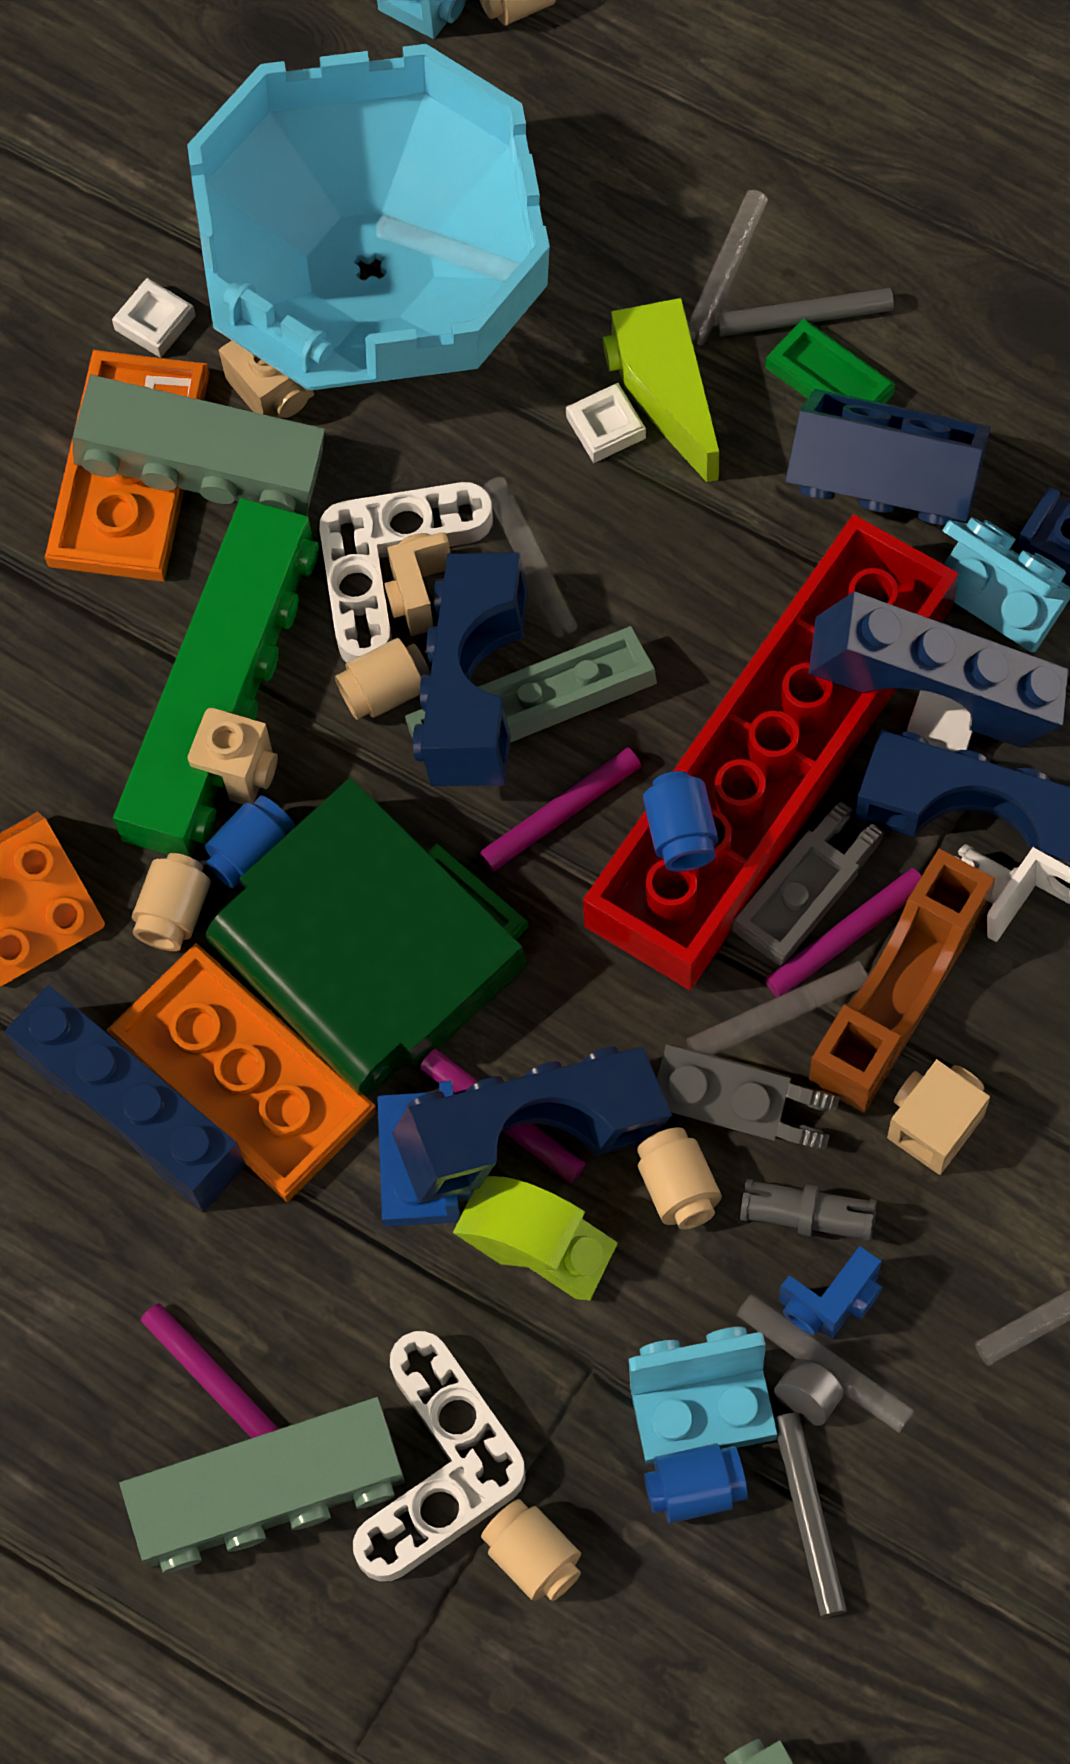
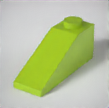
[603,298,719,482]

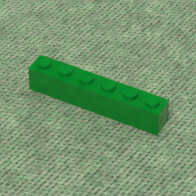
[113,498,319,858]

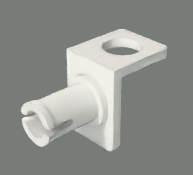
[955,844,1070,942]

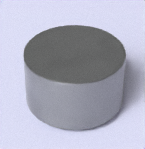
[774,1359,843,1426]

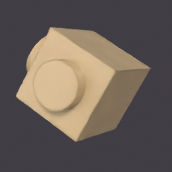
[219,341,314,418]
[887,1059,990,1175]

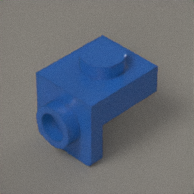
[779,1246,883,1339]

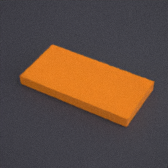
[45,350,210,582]
[106,943,377,1203]

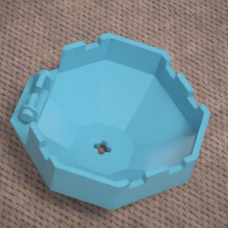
[187,44,550,391]

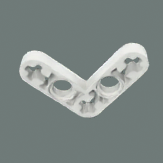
[319,482,493,663]
[353,1331,525,1582]

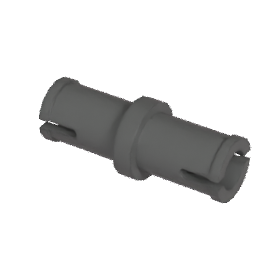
[740,1179,877,1242]

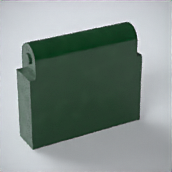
[206,777,528,1096]

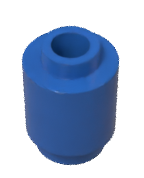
[642,771,719,872]
[205,796,296,888]
[644,1443,747,1524]

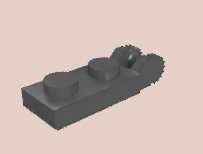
[732,801,885,967]
[657,1043,840,1149]

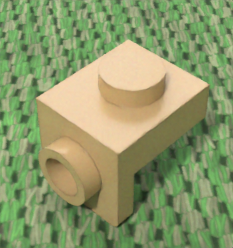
[384,532,451,637]
[188,708,278,804]

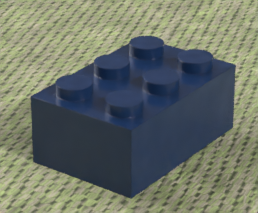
[785,389,991,525]

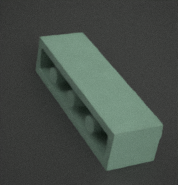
[72,374,325,516]
[119,1397,405,1574]

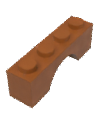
[809,848,996,1113]

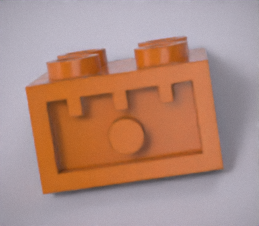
[0,812,105,986]

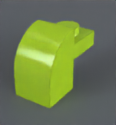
[453,1176,618,1301]

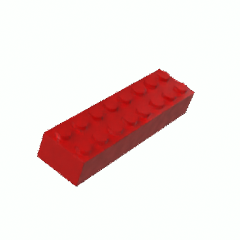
[583,514,959,991]

